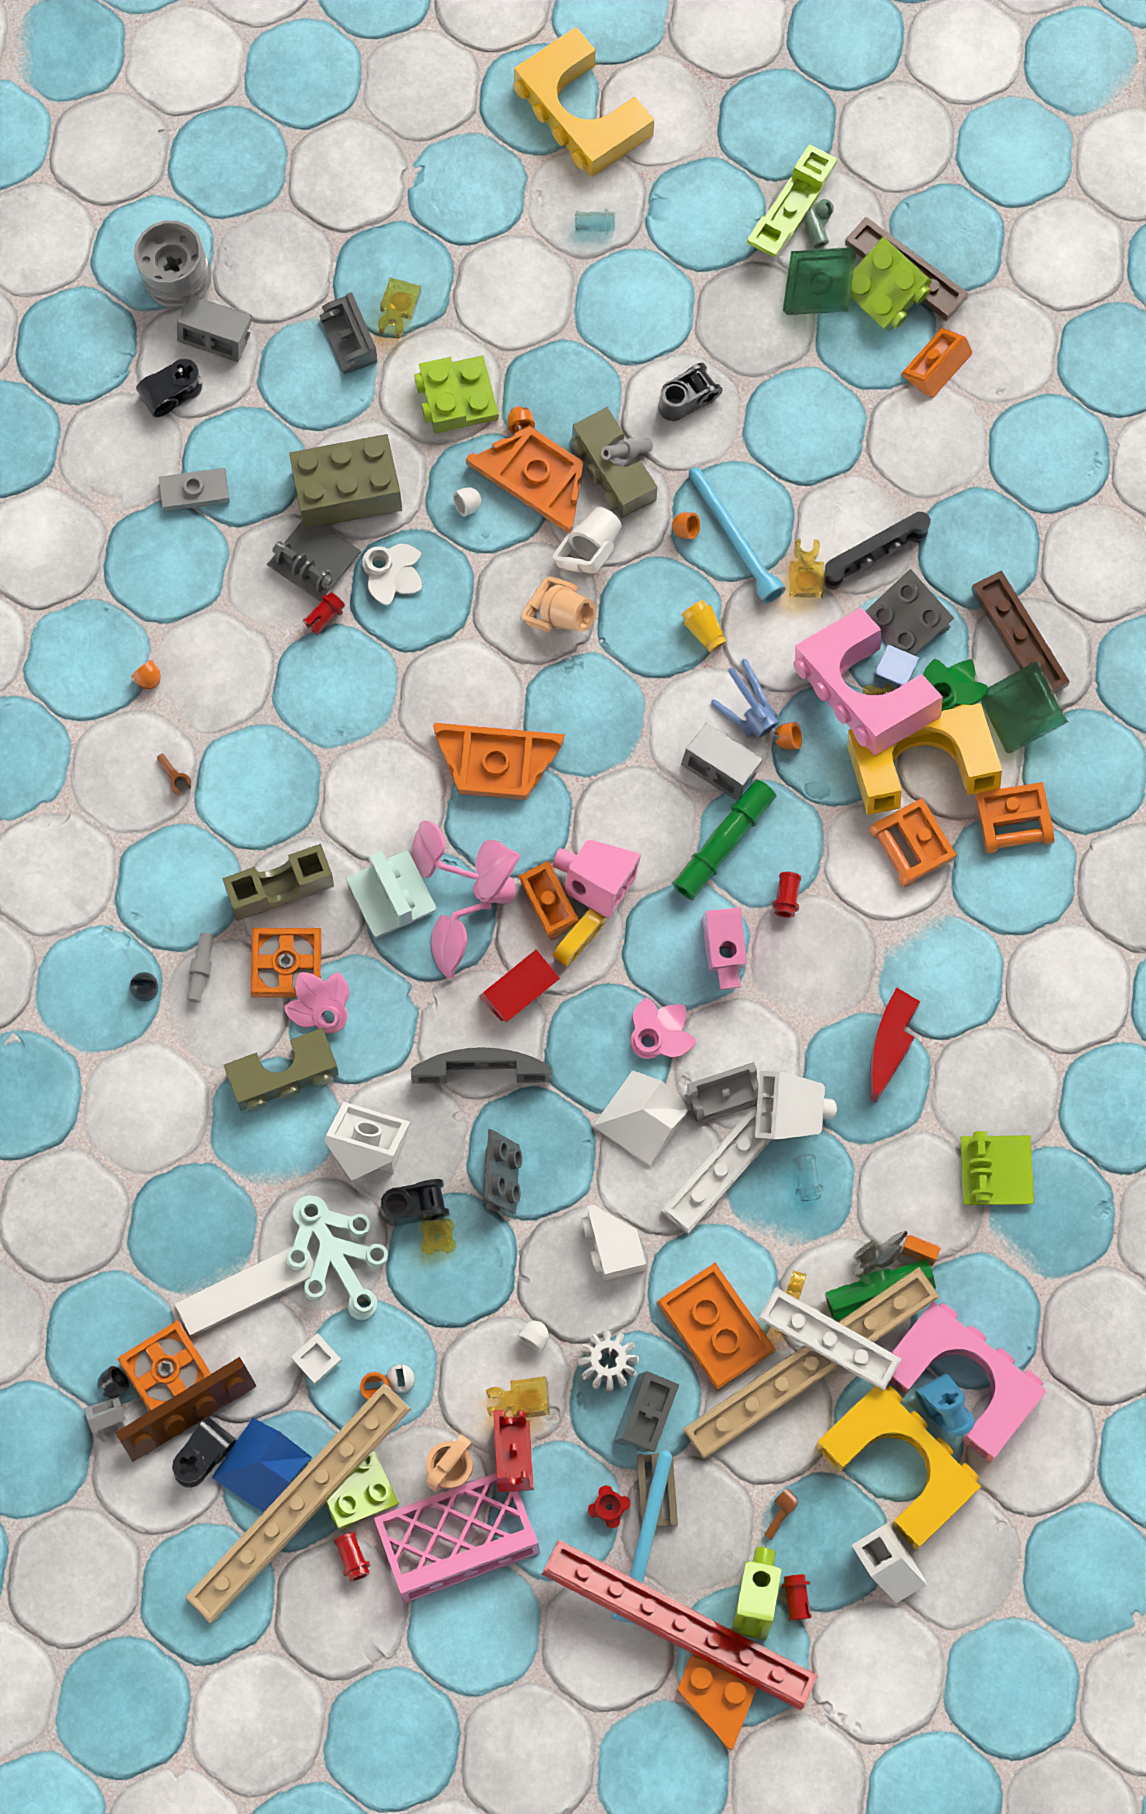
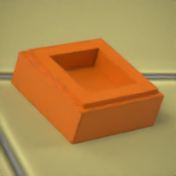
[900,1235,941,1267]

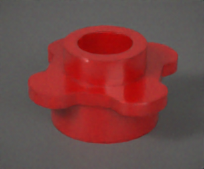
[588,1485,631,1529]

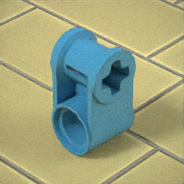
[915,1373,975,1437]

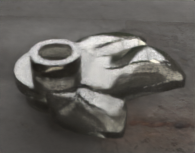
[853,1230,908,1278]

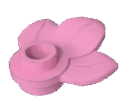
[284,972,350,1033]
[631,998,696,1059]

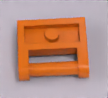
[975,782,1055,854]
[868,798,957,887]

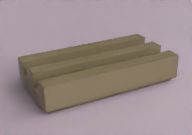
[636,1452,678,1527]

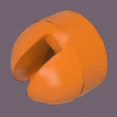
[507,406,535,434]
[672,512,700,539]
[131,660,161,689]
[774,722,802,750]
[360,1371,389,1400]

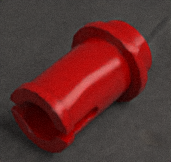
[302,592,345,635]
[772,871,801,918]
[334,1532,371,1582]
[781,1574,812,1621]

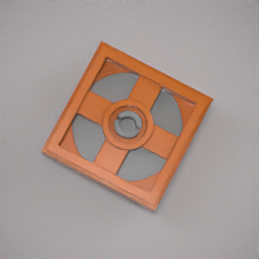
[250,928,322,998]
[117,1320,212,1411]

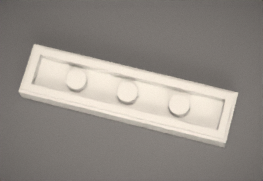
[662,1107,773,1235]
[175,1246,314,1337]
[758,1287,901,1391]

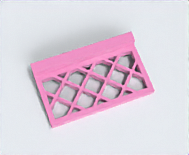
[374,1473,540,1604]

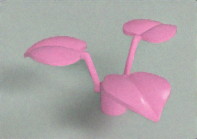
[411,820,521,979]

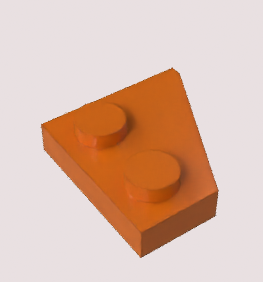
[677,1655,757,1750]

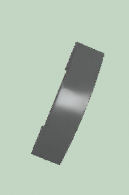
[411,1047,552,1084]

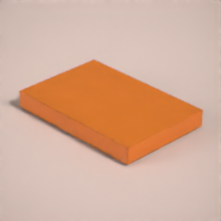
[656,1262,776,1391]

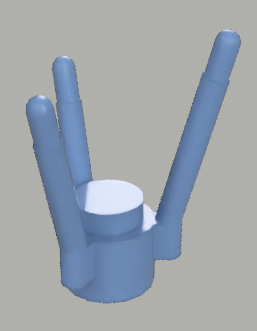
[711,659,779,738]

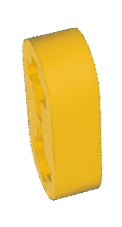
[552,909,608,967]

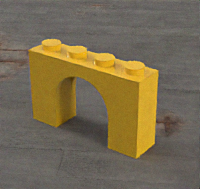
[513,27,654,177]
[847,703,1002,815]
[815,1385,981,1551]

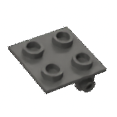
[267,521,361,602]
[865,569,954,656]
[483,1129,523,1214]

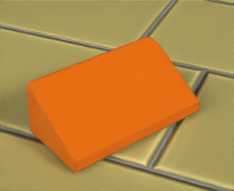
[901,328,972,398]
[518,860,579,940]

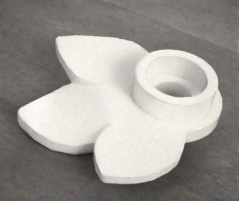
[362,544,422,606]

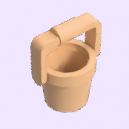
[521,576,596,632]
[426,1434,473,1492]

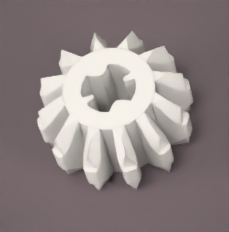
[578,1330,639,1392]

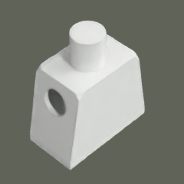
[755,1071,837,1139]

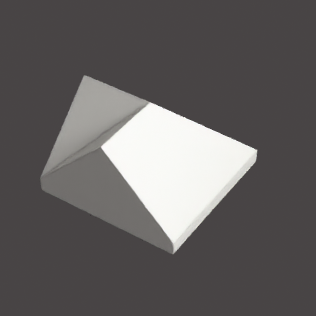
[593,1070,690,1167]
[325,1102,410,1181]

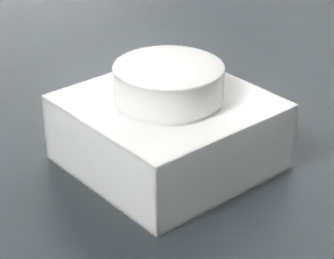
[291,1333,342,1385]

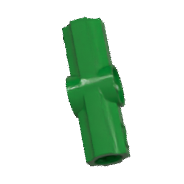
[825,1259,936,1322]

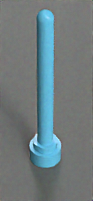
[689,467,786,603]
[612,1450,672,1625]

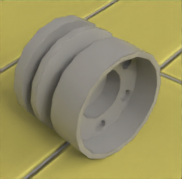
[134,220,212,308]

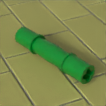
[672,779,777,900]

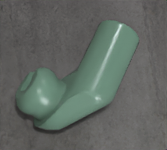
[804,199,834,249]

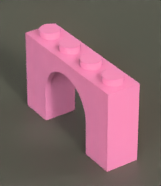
[793,607,942,756]
[889,1301,1047,1463]

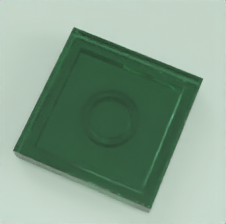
[783,247,856,315]
[981,661,1069,754]

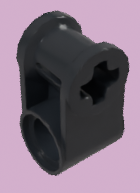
[136,359,203,418]
[658,362,723,421]
[380,1179,450,1226]
[172,1417,237,1488]

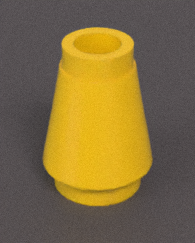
[681,600,726,652]

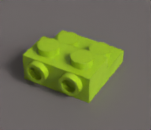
[839,237,933,331]
[414,355,499,434]

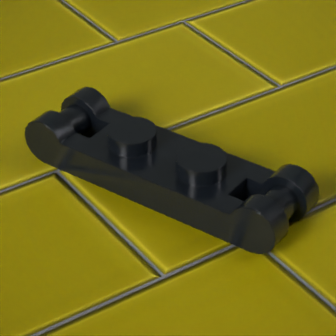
[823,511,931,590]

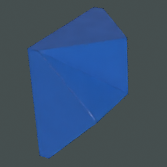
[212,1418,312,1513]

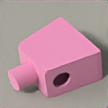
[552,840,641,919]
[702,907,747,990]

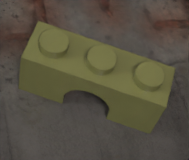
[570,407,658,518]
[222,843,334,921]
[224,1028,339,1112]

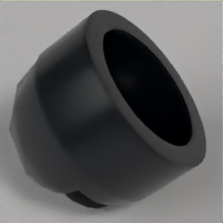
[130,972,159,1002]
[97,1366,129,1398]

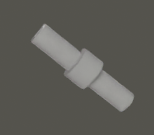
[601,438,653,460]
[187,933,214,1003]

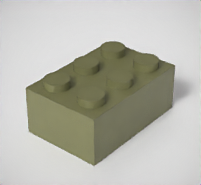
[289,434,402,528]

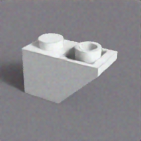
[581,1205,646,1281]
[852,1522,927,1603]

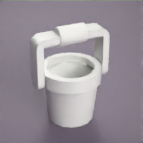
[552,507,622,573]

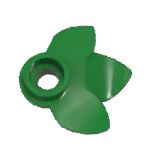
[923,659,988,711]

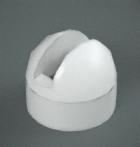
[453,487,481,517]
[517,1321,549,1352]
[386,1364,415,1394]

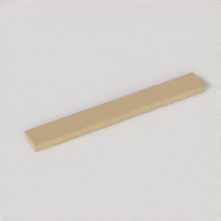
[683,1267,939,1459]
[185,1384,412,1623]

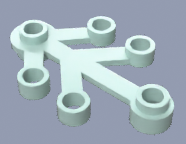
[286,1195,388,1320]

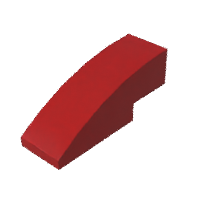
[869,987,920,1103]

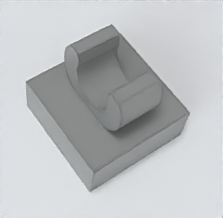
[85,1396,126,1442]

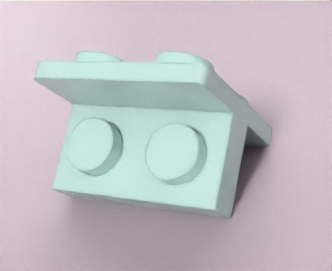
[347,851,436,938]

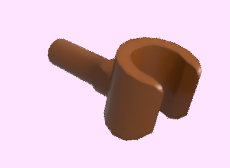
[157,753,191,796]
[764,1489,798,1540]

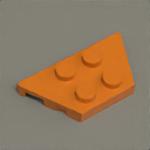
[466,426,584,534]
[433,723,565,800]

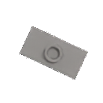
[159,468,230,512]

